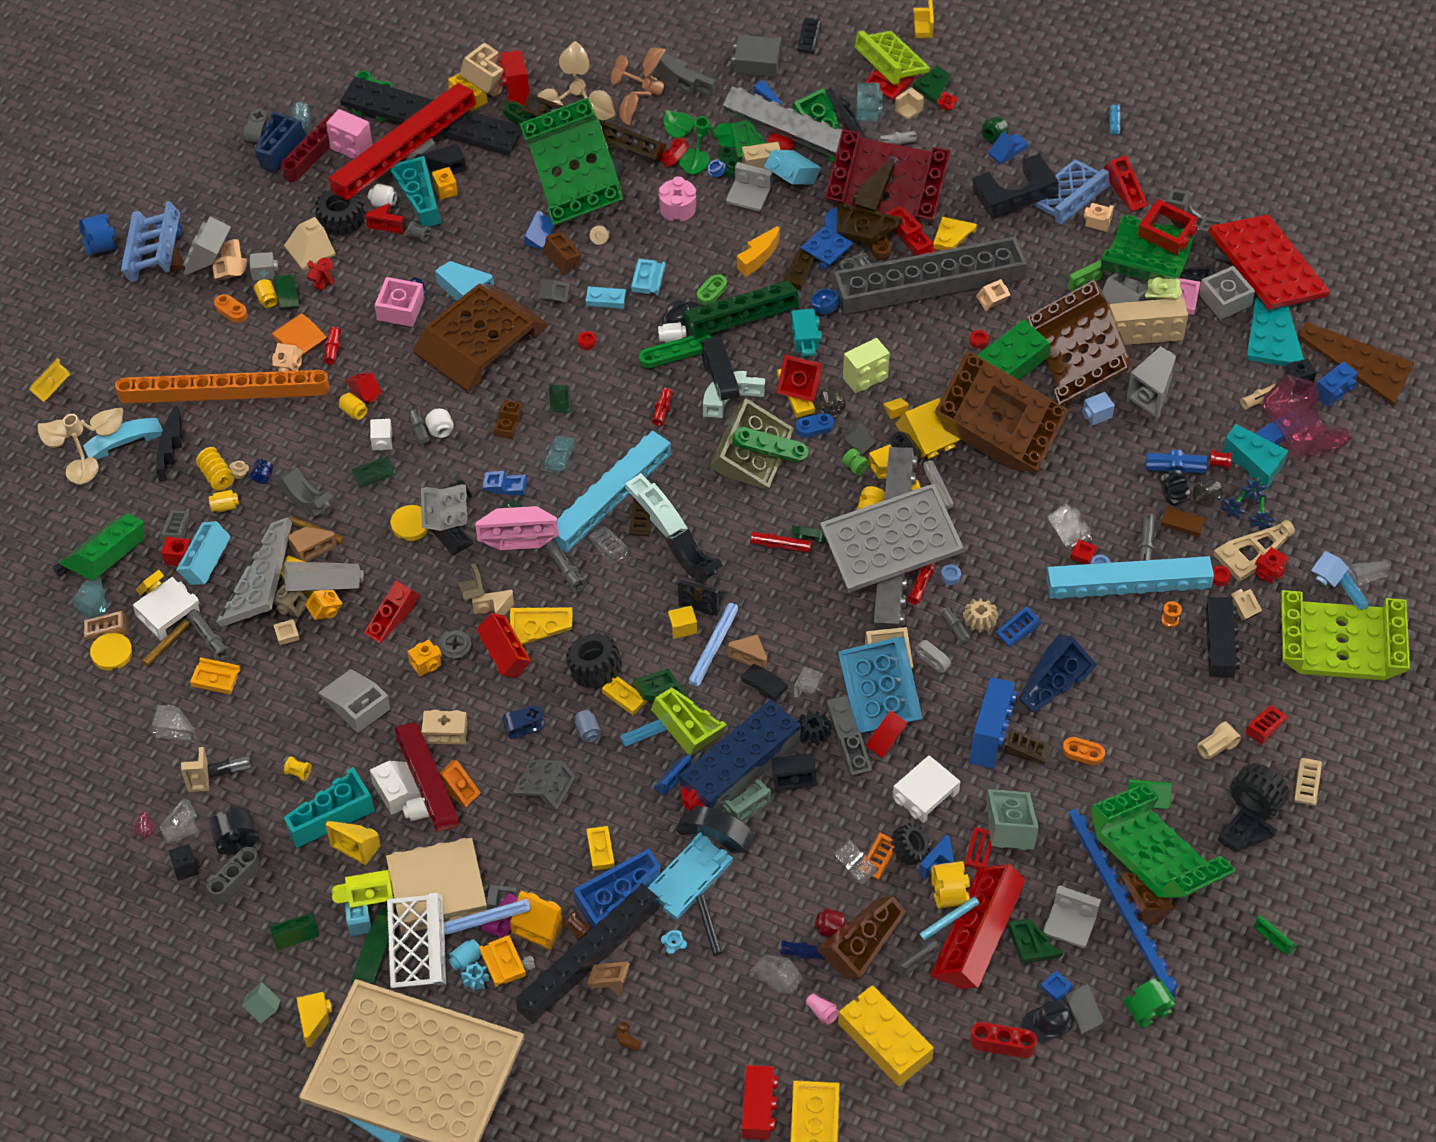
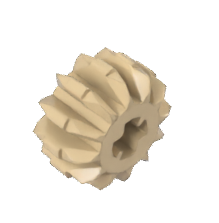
[963,598,998,633]

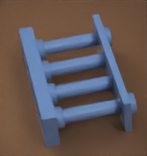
[121,201,180,282]

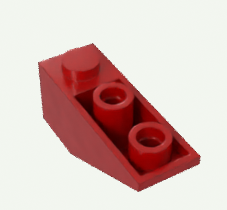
[364,581,421,643]

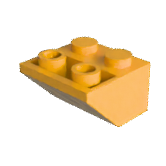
[510,891,563,950]

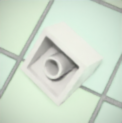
[370,761,421,815]

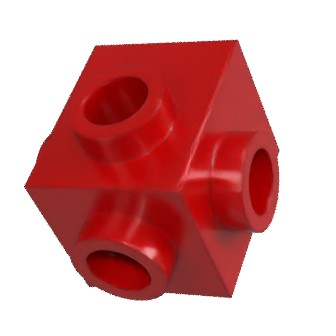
[1255,547,1288,584]

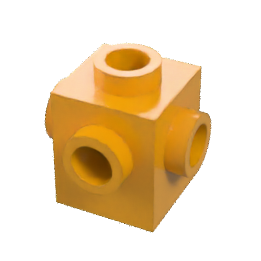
[305,589,342,620]
[407,640,442,677]

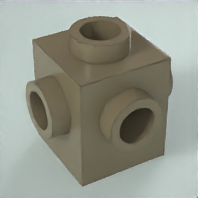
[273,584,308,617]

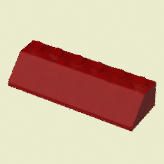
[930,864,1026,989]

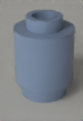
[575,710,601,743]

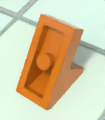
[439,760,481,807]

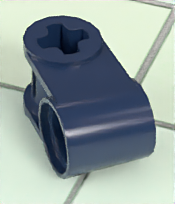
[502,705,544,739]

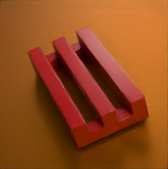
[964,827,992,869]

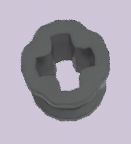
[407,221,431,242]

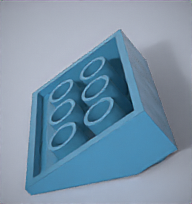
[838,637,923,733]

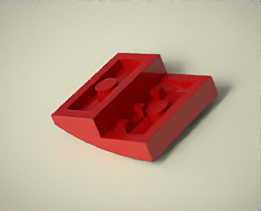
[864,70,914,100]

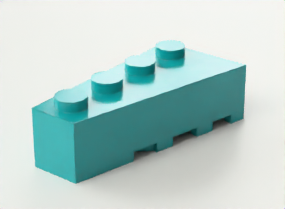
[390,156,441,227]
[284,767,375,848]

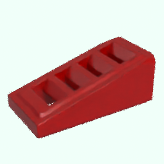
[1245,705,1288,745]

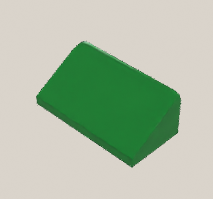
[1127,779,1172,809]
[1254,915,1298,956]

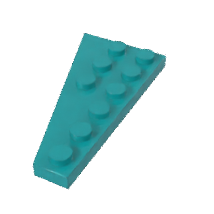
[1246,294,1304,366]

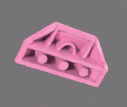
[475,506,559,550]

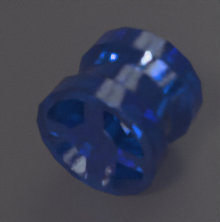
[250,459,274,484]

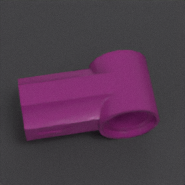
[481,893,518,937]

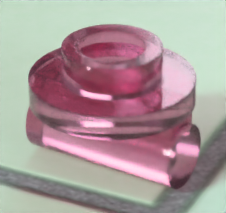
[134,812,156,837]

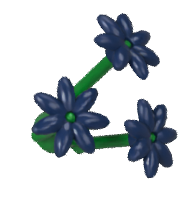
[1221,477,1275,531]

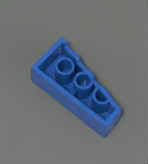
[969,677,1017,769]

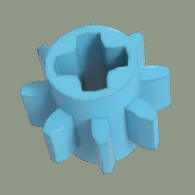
[461,962,490,992]

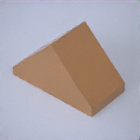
[728,634,767,670]

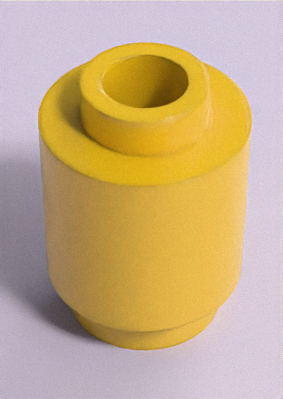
[254,279,278,308]
[339,393,368,420]
[209,490,239,513]

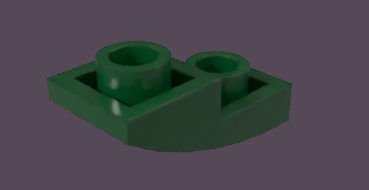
[273,275,299,310]

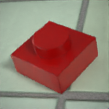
[1070,540,1097,565]

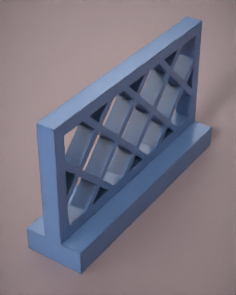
[1032,160,1109,224]

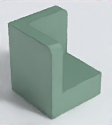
[242,982,280,1023]

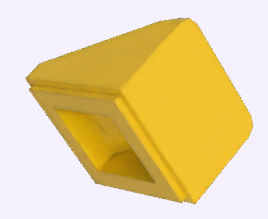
[883,398,909,419]

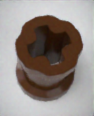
[562,910,591,940]

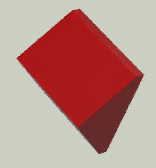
[776,355,823,402]

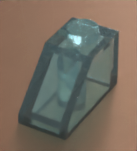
[72,576,108,618]

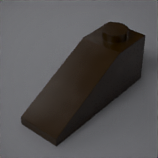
[853,159,895,212]

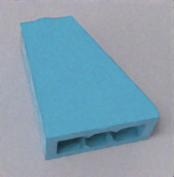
[435,261,494,301]

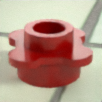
[937,92,958,111]

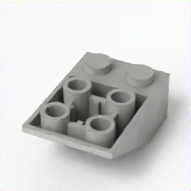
[183,217,230,275]
[318,669,390,733]

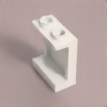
[133,577,200,640]
[893,755,960,823]

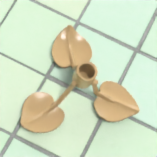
[537,41,615,120]
[38,408,124,485]

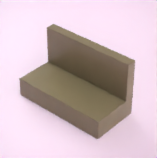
[458,563,484,600]

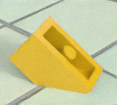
[297,992,332,1048]

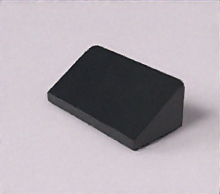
[431,526,473,555]

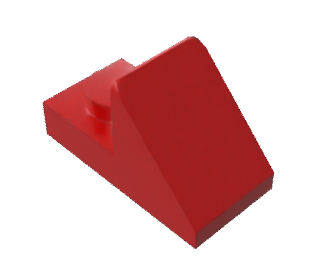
[365,203,405,234]

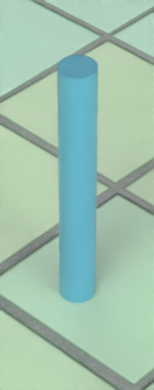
[920,896,979,941]

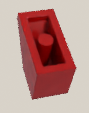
[345,372,382,403]

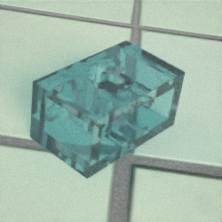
[856,82,883,122]

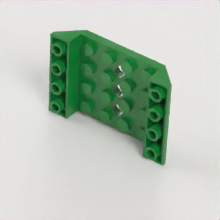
[520,97,623,226]
[1101,215,1195,281]
[1091,784,1236,897]

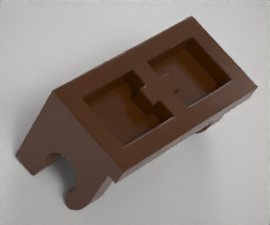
[543,231,582,275]

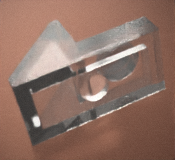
[159,799,198,843]

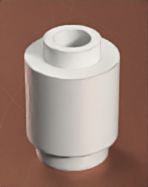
[658,322,686,343]
[402,797,429,822]

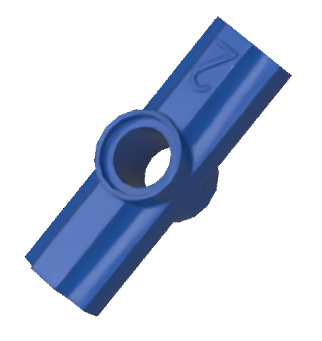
[1145,450,1207,474]

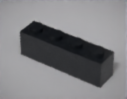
[1205,597,1240,678]

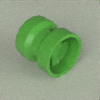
[842,448,870,476]

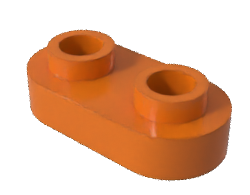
[214,294,247,323]
[1062,737,1105,766]

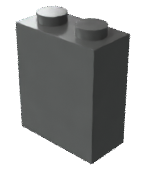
[731,35,781,77]

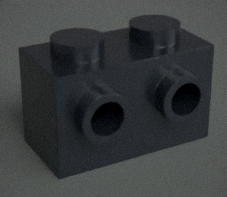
[771,753,817,791]

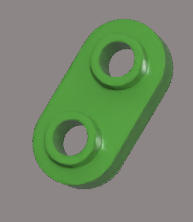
[697,274,727,305]

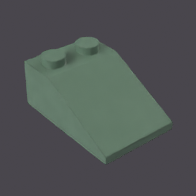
[987,789,1039,850]

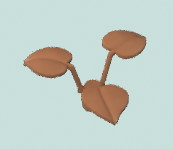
[610,47,666,126]

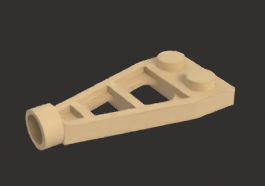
[1213,520,1295,582]

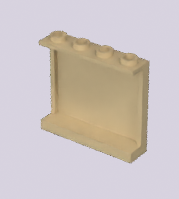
[386,838,487,934]

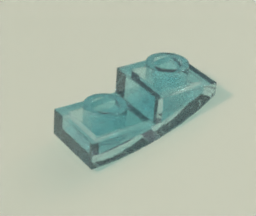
[544,436,576,471]

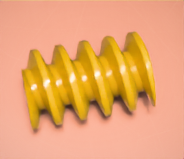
[196,447,235,491]

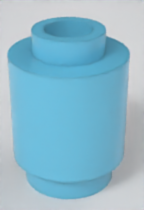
[449,939,481,971]

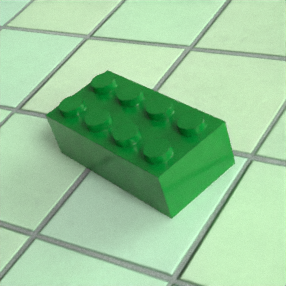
[977,320,1051,380]

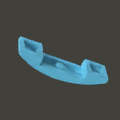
[83,418,163,460]

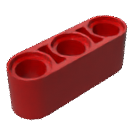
[970,1022,1037,1058]

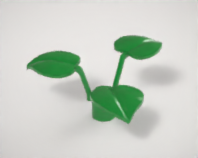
[664,110,735,175]

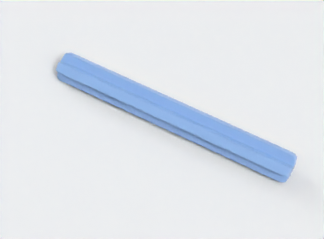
[689,603,738,687]
[427,899,530,935]

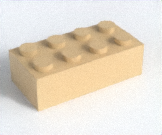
[1110,298,1188,345]

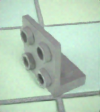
[726,162,773,212]
[421,484,467,531]
[1044,886,1101,948]

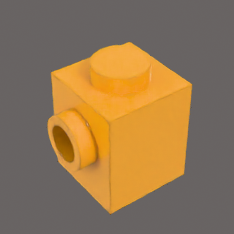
[432,167,458,200]

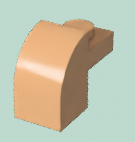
[213,239,247,280]

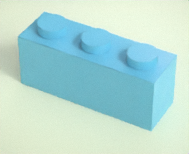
[176,521,231,585]

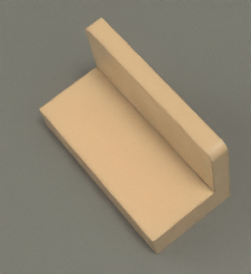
[181,747,210,792]

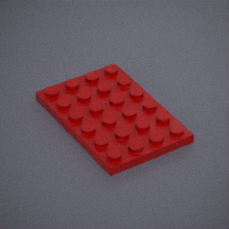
[1208,214,1330,309]

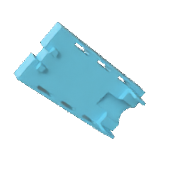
[648,832,733,921]

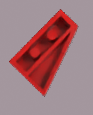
[498,50,530,106]

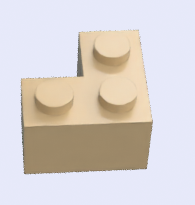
[460,43,503,93]

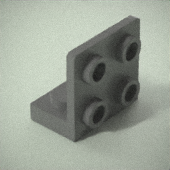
[513,760,576,810]

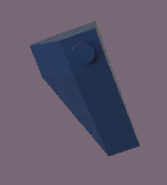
[1019,634,1097,712]

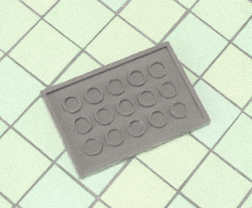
[820,483,964,593]

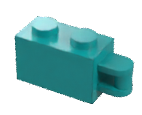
[791,309,822,357]

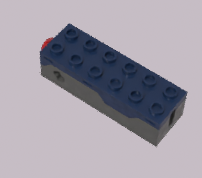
[679,699,801,811]

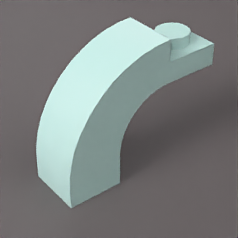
[703,371,765,418]

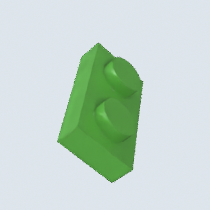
[1068,260,1104,292]

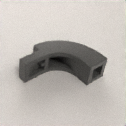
[1166,188,1225,240]
[276,467,333,516]

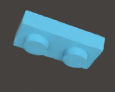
[586,287,626,309]

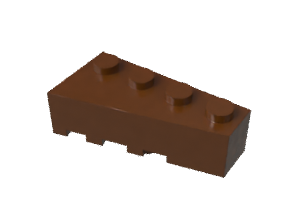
[817,896,907,979]

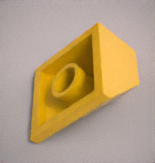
[325,821,381,865]

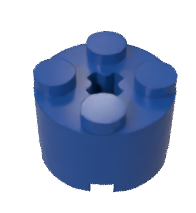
[79,213,116,255]

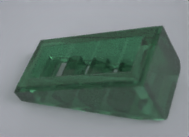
[549,384,572,413]

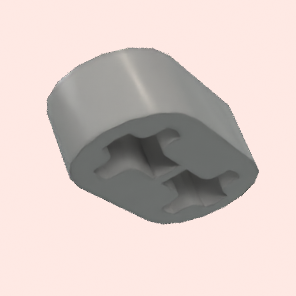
[915,640,951,673]

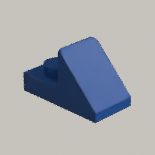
[988,132,1028,165]
[919,835,954,880]

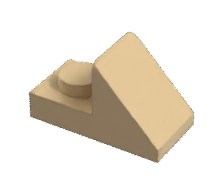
[472,590,514,615]

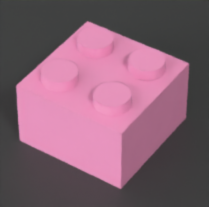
[326,109,372,159]
[375,277,425,327]

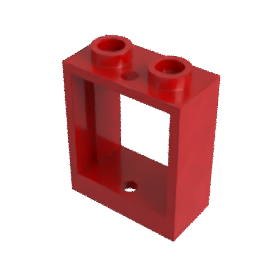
[1138,199,1198,255]

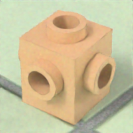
[272,343,303,372]

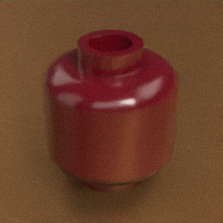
[814,908,848,938]

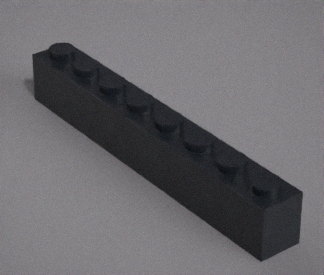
[515,883,659,1024]

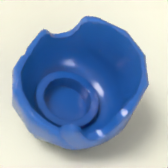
[811,289,839,315]

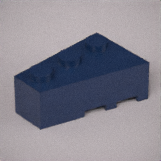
[255,112,306,171]

